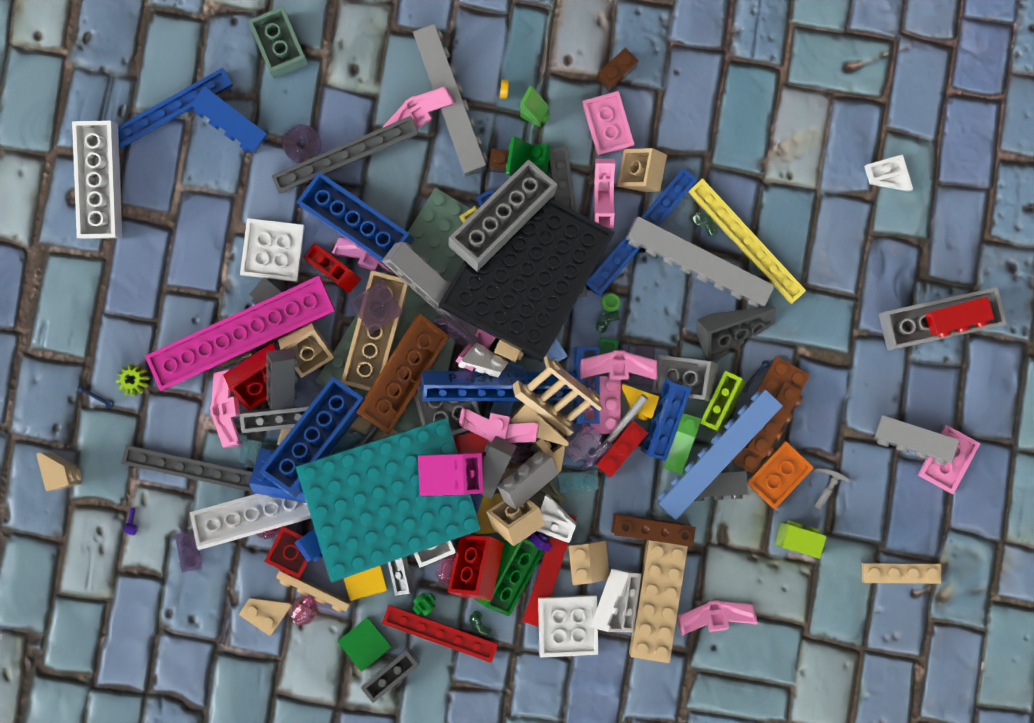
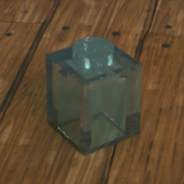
[239,439,266,468]

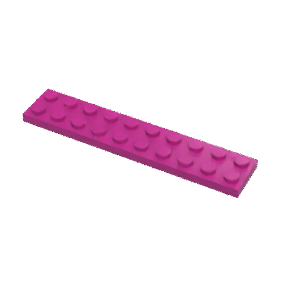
[145,276,336,391]

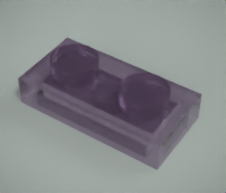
[175,531,203,573]

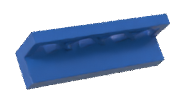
[573,346,600,424]
[641,378,692,461]

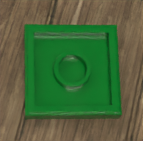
[337,617,392,672]

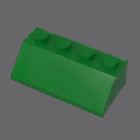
[474,537,544,617]

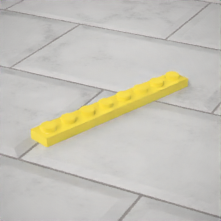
[688,178,806,304]

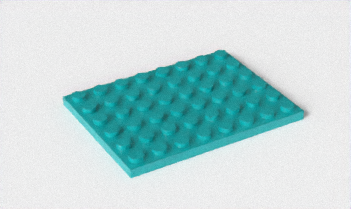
[295,418,481,582]

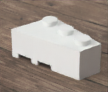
[591,569,641,632]

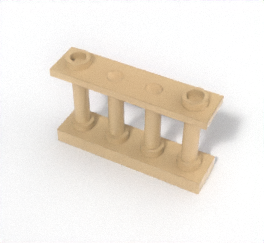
[512,355,602,437]

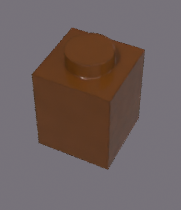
[489,148,509,173]

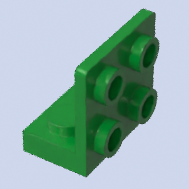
[506,136,551,176]

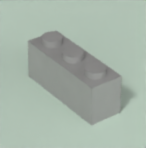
[497,450,559,510]

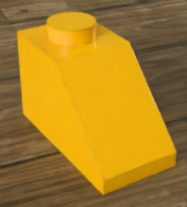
[621,384,659,421]

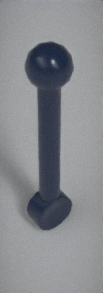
[742,360,769,392]
[77,385,114,408]

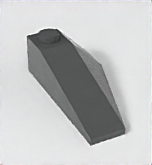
[697,306,776,361]

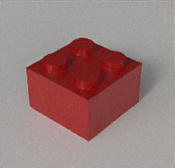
[264,526,308,579]

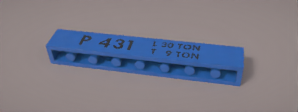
[420,371,577,401]

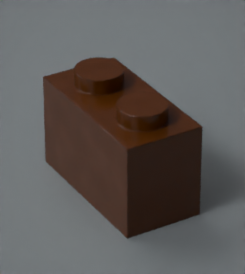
[597,47,639,92]

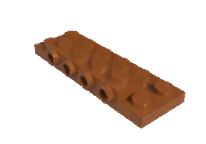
[356,314,449,434]
[731,356,810,475]

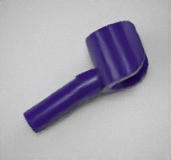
[124,507,138,536]

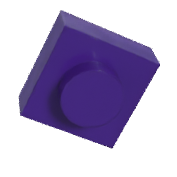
[528,532,553,552]

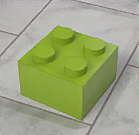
[775,520,827,559]

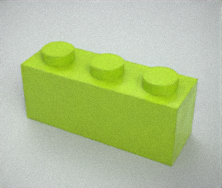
[700,371,747,434]

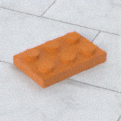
[747,441,814,510]

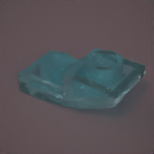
[557,470,599,493]

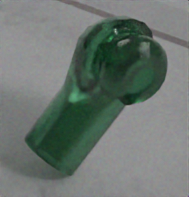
[693,213,717,236]
[596,311,620,333]
[469,611,492,638]

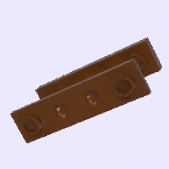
[611,513,696,547]

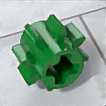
[413,592,436,616]

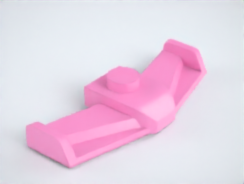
[383,86,456,129]
[331,237,400,278]
[580,350,658,380]
[210,368,243,448]
[459,407,540,443]
[678,600,758,636]

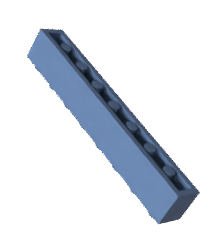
[657,390,783,520]

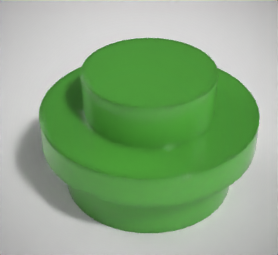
[601,293,621,312]

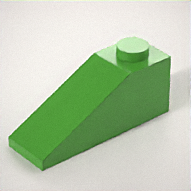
[520,86,551,127]
[663,413,701,474]

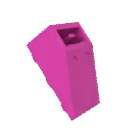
[418,452,483,496]

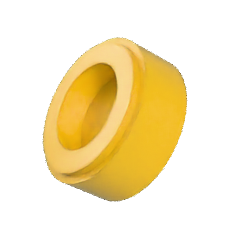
[500,79,509,99]

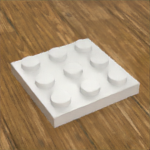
[240,218,305,282]
[538,595,598,657]

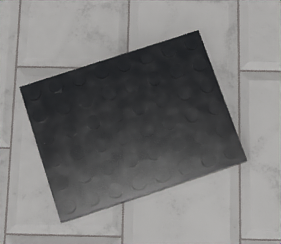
[438,198,614,362]

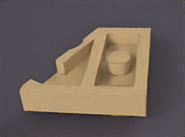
[238,598,293,636]

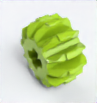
[115,363,150,396]

